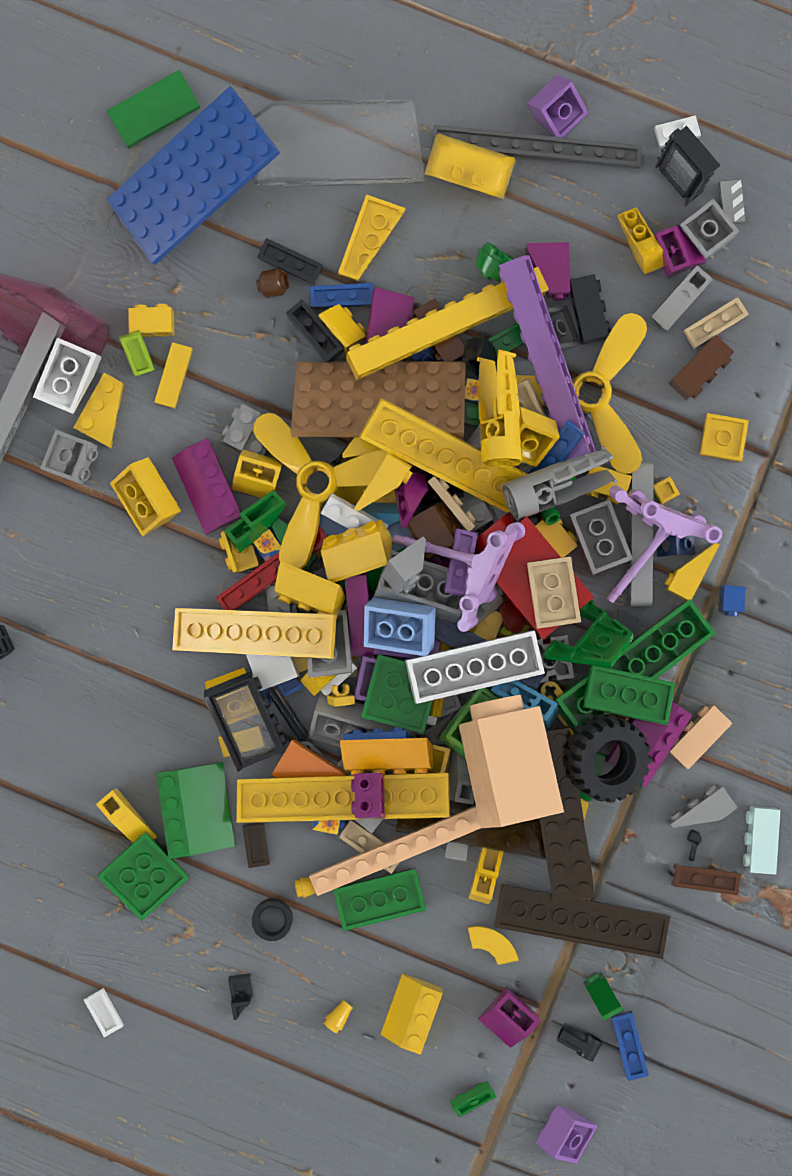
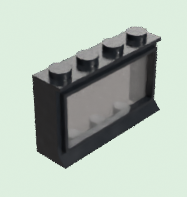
[655,125,721,206]
[204,671,287,772]

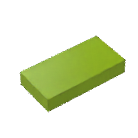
[120,330,155,377]

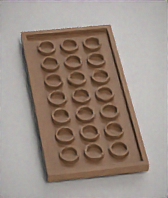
[291,362,466,437]

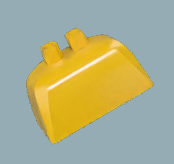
[424,133,516,199]

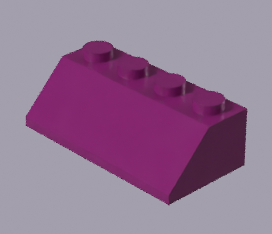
[172,438,242,535]
[605,702,692,787]

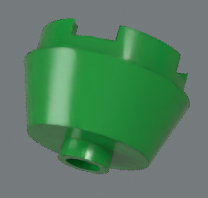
[475,242,514,282]

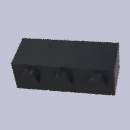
[570,274,611,345]
[286,299,344,363]

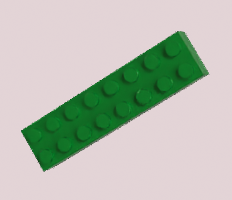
[553,599,716,733]

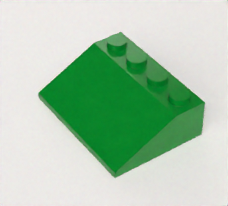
[156,762,235,859]

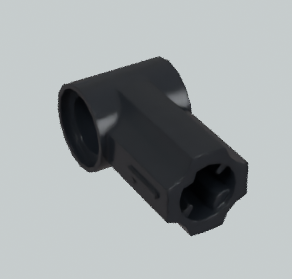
[556,1023,603,1062]

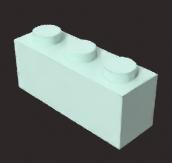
[743,806,780,874]

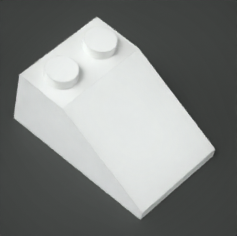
[33,338,102,414]

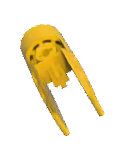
[477,350,522,468]

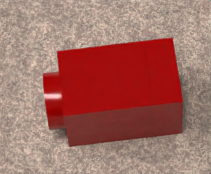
[475,511,594,639]

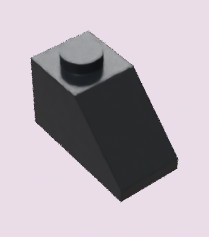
[462,335,498,379]

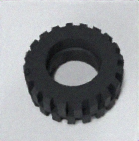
[563,714,651,803]

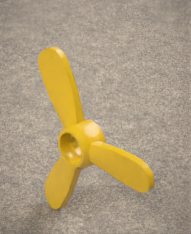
[516,313,647,474]
[253,413,407,569]

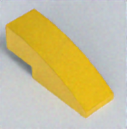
[468,848,504,904]

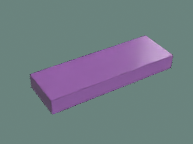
[444,529,478,597]

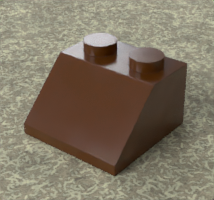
[407,502,463,559]

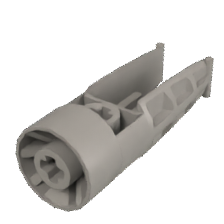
[502,446,617,520]

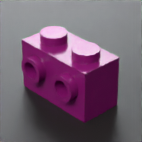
[351,773,385,819]

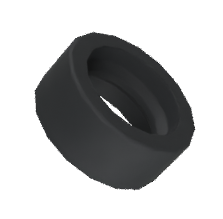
[252,898,293,941]

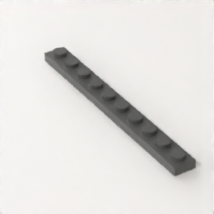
[431,125,642,169]

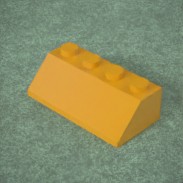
[340,738,433,776]

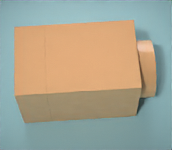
[458,695,564,828]

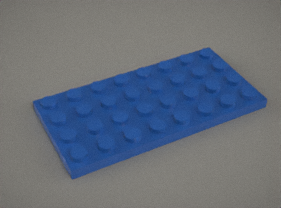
[107,86,281,265]

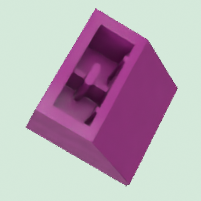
[654,225,706,278]
[478,986,541,1048]

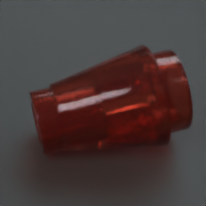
[499,602,525,633]

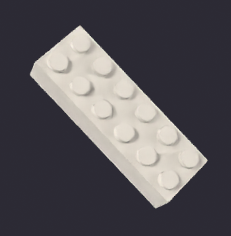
[405,631,545,704]

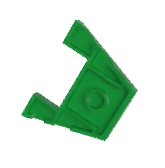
[544,599,634,668]

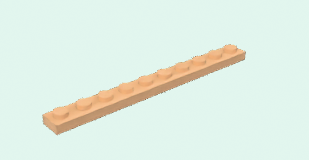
[309,805,481,896]

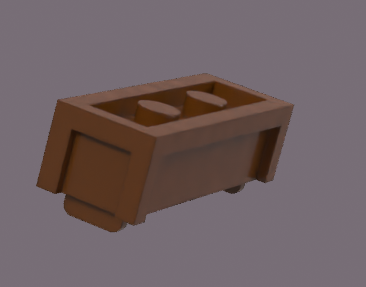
[671,863,741,895]

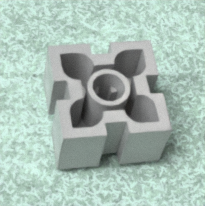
[537,635,574,683]

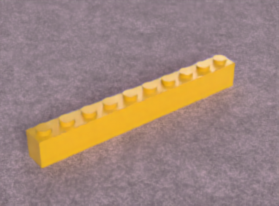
[346,267,549,380]

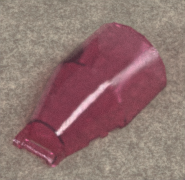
[0,273,110,356]

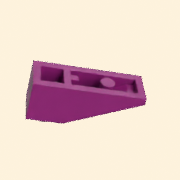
[394,471,429,528]

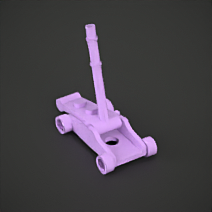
[607,485,722,603]
[393,522,525,632]

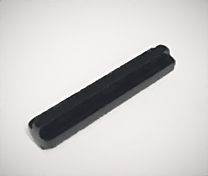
[268,686,309,742]

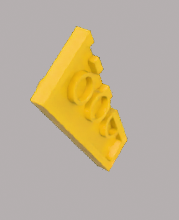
[338,194,406,281]

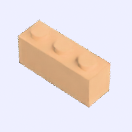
[669,705,732,769]

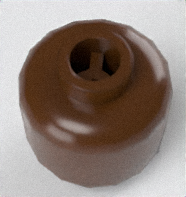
[256,269,289,298]

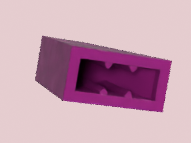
[525,242,570,301]

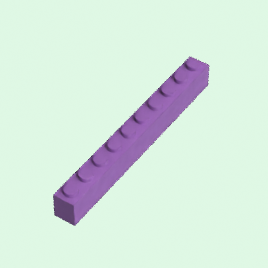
[499,255,596,460]

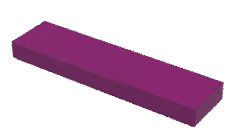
[345,573,374,656]

